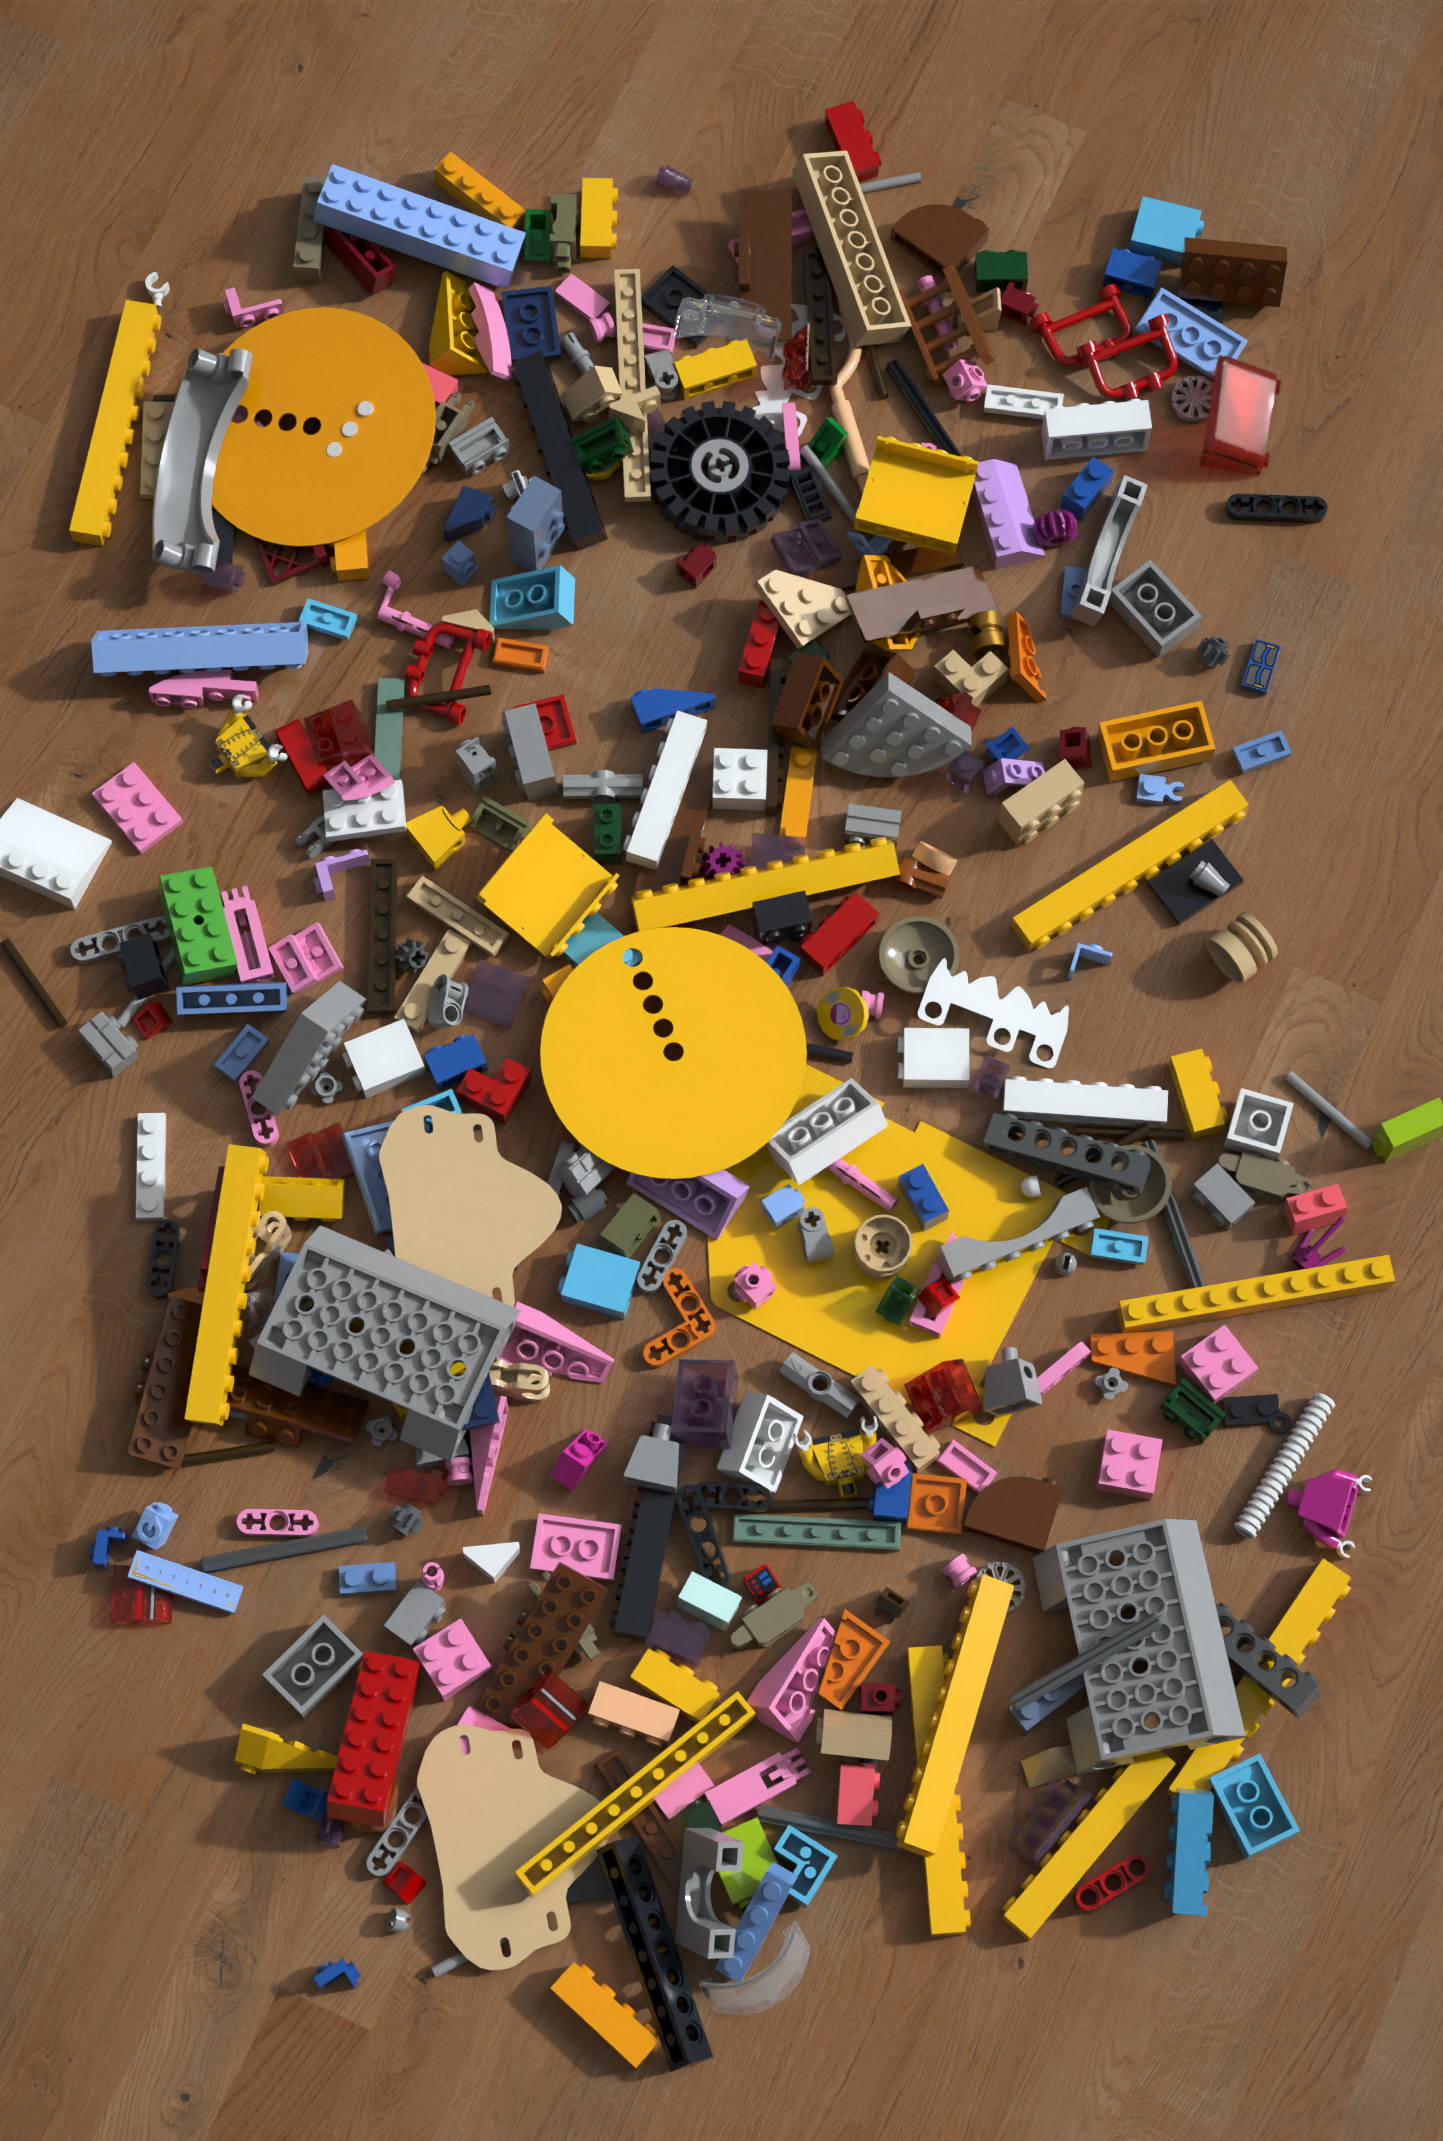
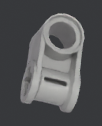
[644,349,678,401]
[427,974,469,1029]
[798,1207,834,1263]

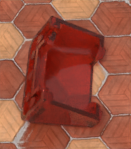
[1199,355,1281,476]

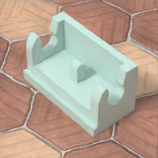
[676,1572,742,1632]

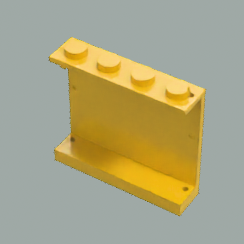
[853,436,979,555]
[474,813,620,960]

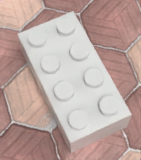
[1041,399,1152,460]
[766,1078,888,1185]

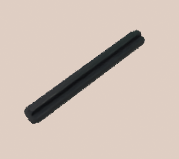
[886,359,962,456]

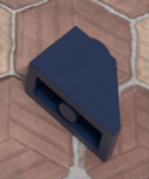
[444,486,495,542]

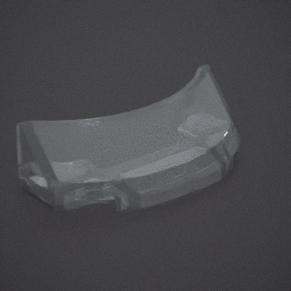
[673,294,782,361]
[698,1920,811,2016]

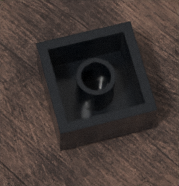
[751,890,812,947]

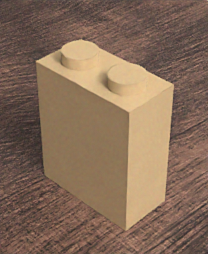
[816,1709,892,1761]

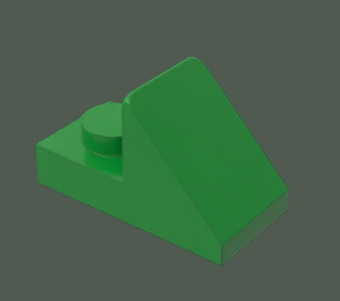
[525,208,551,261]
[800,417,849,468]

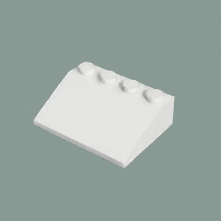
[0,798,112,910]

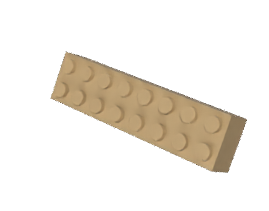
[792,151,911,346]

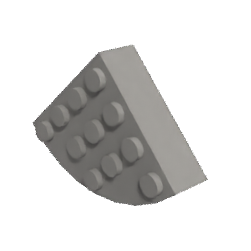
[822,672,972,777]
[252,981,366,1116]

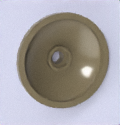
[879,916,959,994]
[1089,1145,1172,1224]

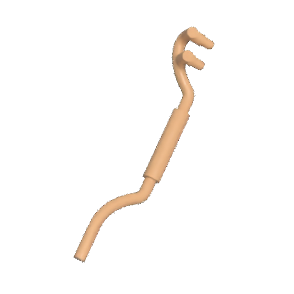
[830,300,870,495]

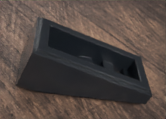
[789,466,832,526]

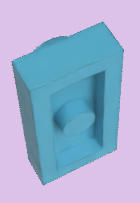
[299,598,357,641]
[1090,1228,1148,1265]

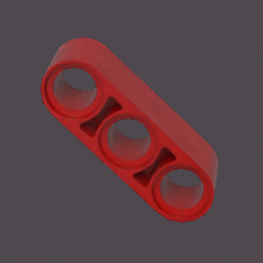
[274,718,329,795]
[1074,1854,1150,1913]

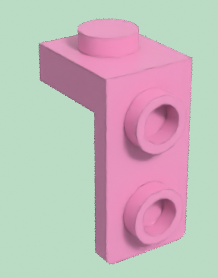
[222,287,284,328]

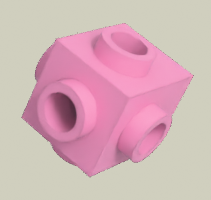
[942,359,988,402]
[734,1262,777,1310]
[861,1438,909,1489]

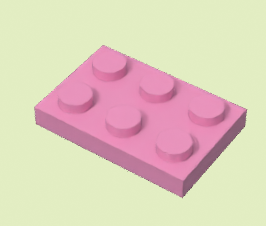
[92,762,183,854]
[530,1513,622,1582]

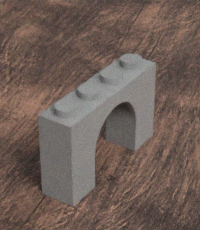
[675,1828,744,1959]

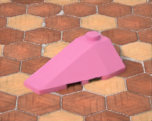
[499,1302,614,1383]
[469,1396,509,1516]
[747,1617,837,1743]

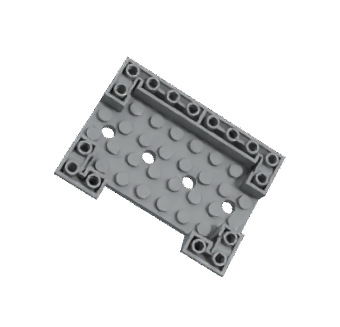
[249,1226,521,1462]
[1032,1519,1246,1775]

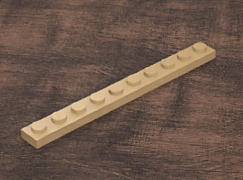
[614,269,651,502]

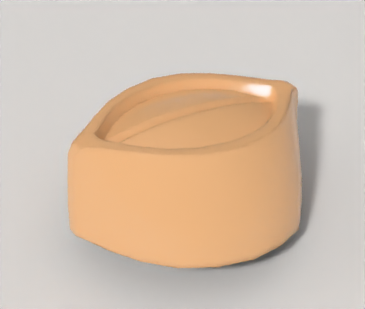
[912,842,957,876]

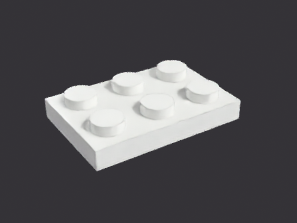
[323,780,407,842]

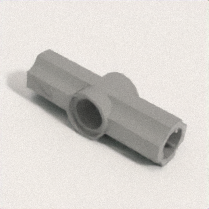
[563,770,643,803]
[779,1352,861,1419]

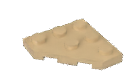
[753,570,852,650]

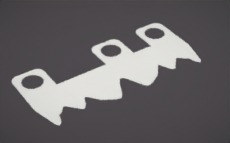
[753,304,846,436]
[918,958,1069,1068]

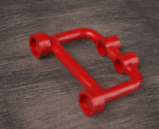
[1030,284,1133,369]
[1076,313,1178,401]
[405,624,491,726]

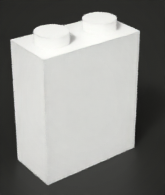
[342,1019,426,1098]
[898,1028,969,1088]

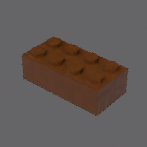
[1178,237,1287,307]

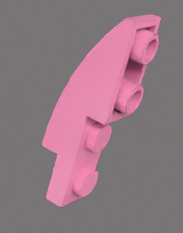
[149,669,259,709]

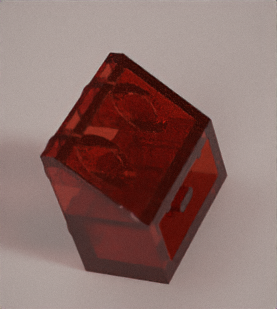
[303,700,375,766]
[904,1359,983,1435]

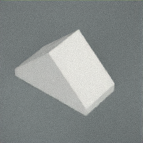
[463,1542,520,1583]

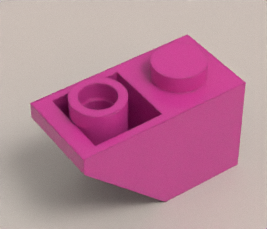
[550,1428,609,1491]

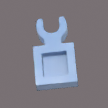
[1136,774,1184,805]

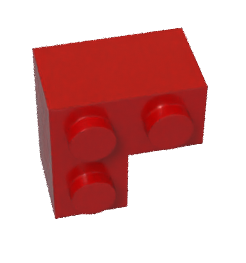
[456,1058,532,1125]

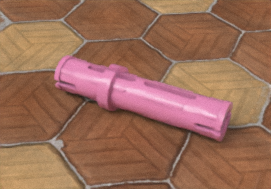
[917,276,959,351]
[377,604,455,650]
[826,1158,899,1213]

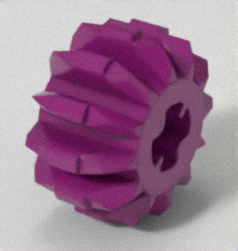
[1033,510,1078,547]
[700,841,746,880]

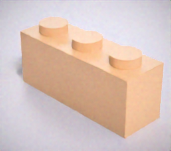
[588,1681,680,1748]

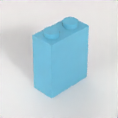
[1129,196,1204,265]
[557,1244,640,1320]

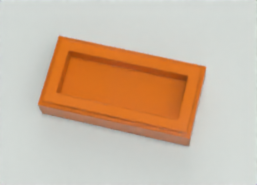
[493,637,549,673]

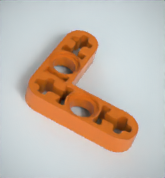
[643,1268,715,1368]

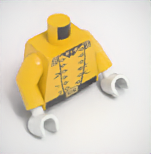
[209,695,287,778]
[792,1416,878,1498]

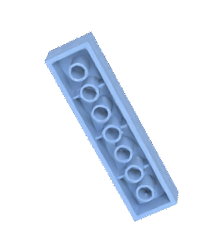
[313,164,526,289]
[91,622,309,676]

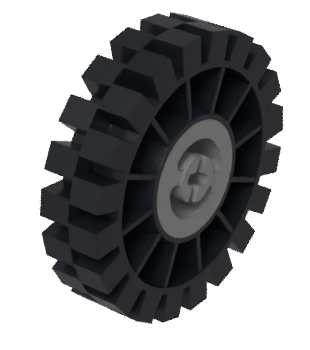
[649,401,790,543]

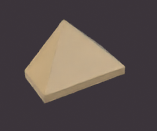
[957,287,1001,331]
[442,609,495,643]
[1021,1745,1077,1789]

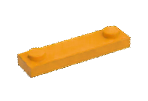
[778,746,818,851]

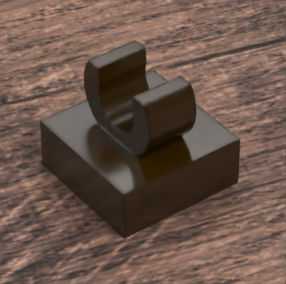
[874,1587,910,1625]

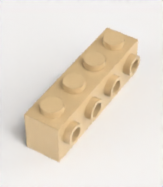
[849,1365,940,1474]

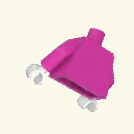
[1287,1469,1372,1558]

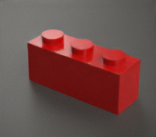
[824,101,882,182]
[738,600,781,689]
[800,892,879,976]

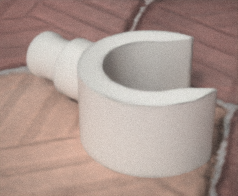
[145,272,170,309]

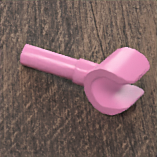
[380,571,401,607]

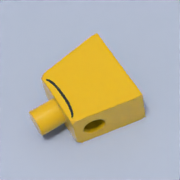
[406,806,472,871]

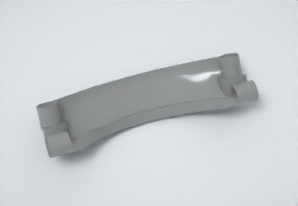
[152,348,253,574]

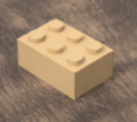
[998,759,1084,846]

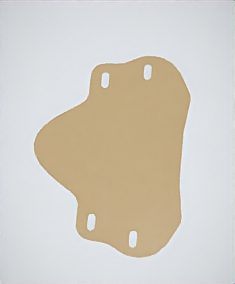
[379,1105,562,1307]
[417,1725,607,1970]

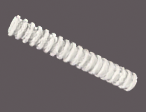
[1234,1393,1335,1539]

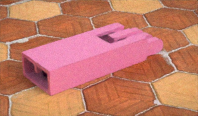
[221,885,275,984]
[909,1233,965,1338]
[704,1748,812,1827]

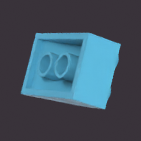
[490,565,575,630]
[562,912,643,968]
[1209,1753,1300,1861]

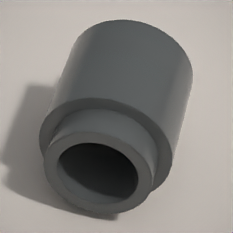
[565,1186,608,1224]

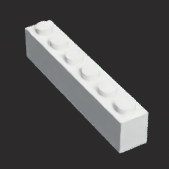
[623,711,707,870]
[1002,1076,1168,1129]

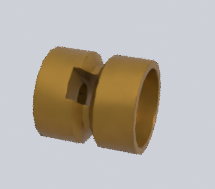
[967,610,1006,658]

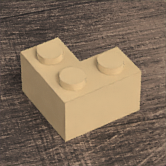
[933,650,1009,714]

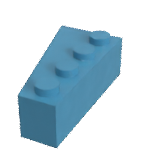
[1163,1788,1214,1916]

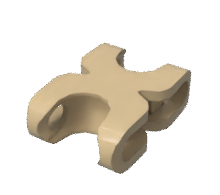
[244,1211,292,1292]
[489,1360,550,1403]

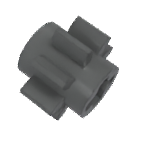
[1197,635,1231,668]
[394,938,429,973]
[388,1502,424,1537]

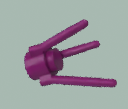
[1292,1216,1346,1270]

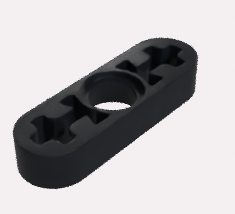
[147,1219,181,1299]
[692,1482,774,1512]

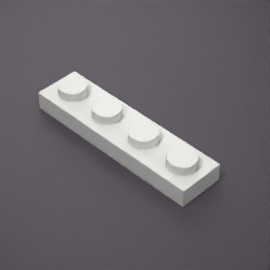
[136,1113,166,1221]

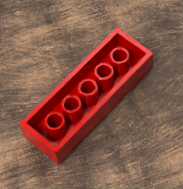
[327,1651,420,1828]

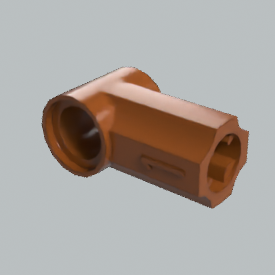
[893,857,950,899]

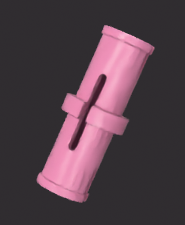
[422,1562,444,1592]

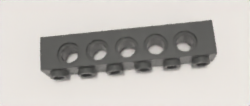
[983,1112,1151,1196]
[1215,1602,1321,1719]

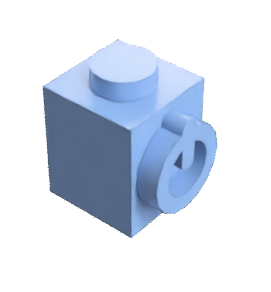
[132,1502,179,1550]

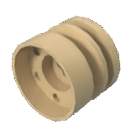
[1206,912,1278,984]
[853,1214,913,1279]

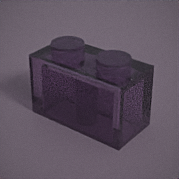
[646,1609,711,1667]

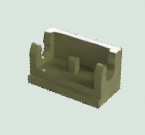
[470,796,530,853]
[600,1193,661,1258]

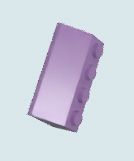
[971,459,1045,570]
[626,1170,750,1240]

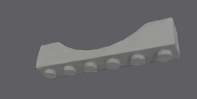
[1070,475,1148,627]
[934,1187,1100,1282]

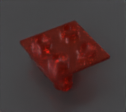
[782,323,810,390]

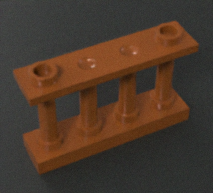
[899,264,995,387]

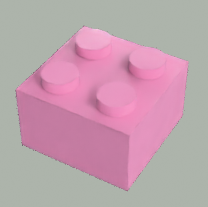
[1177,1325,1259,1404]
[1096,1429,1162,1500]
[413,1618,492,1702]

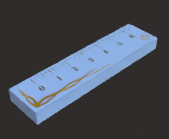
[127,1550,244,1615]

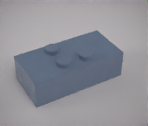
[506,476,565,572]

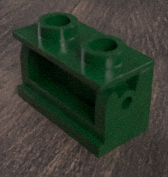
[974,250,1028,292]
[571,416,634,474]
[594,804,622,865]
[1160,1378,1226,1444]

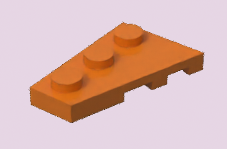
[1006,611,1047,703]
[1089,1331,1176,1387]
[818,1609,890,1711]

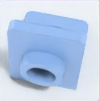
[846,531,893,556]
[1068,943,1113,980]

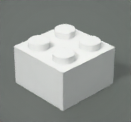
[712,748,767,811]
[1223,1088,1294,1161]

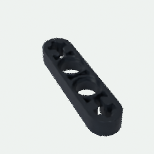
[1225,494,1328,523]
[676,1485,731,1587]

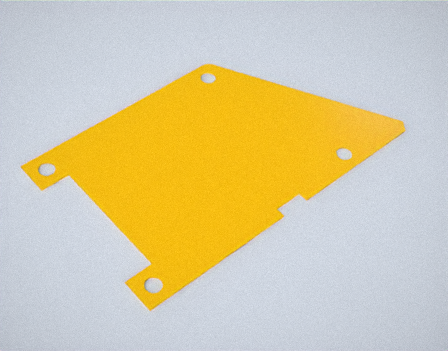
[708,1064,1111,1447]

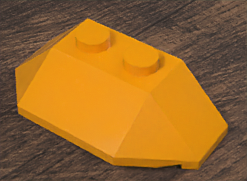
[855,555,922,651]

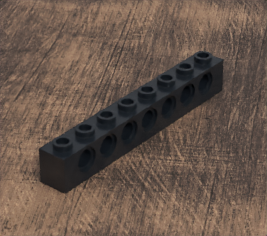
[596,1836,713,2072]

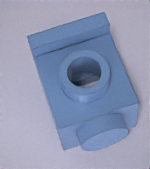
[441,540,480,587]

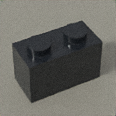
[118,933,169,1000]

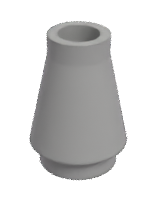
[1189,860,1230,897]

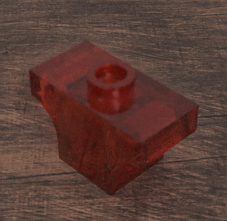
[935,692,982,732]

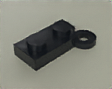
[1222,1394,1291,1434]

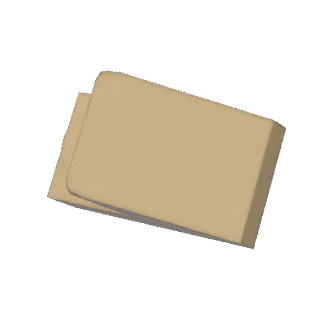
[609,386,660,432]

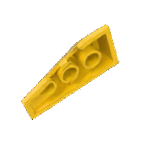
[429,271,489,376]
[235,1724,338,1775]

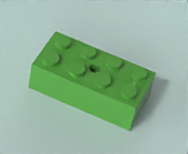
[157,867,238,986]

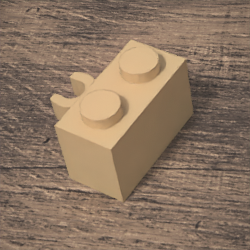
[561,366,623,423]

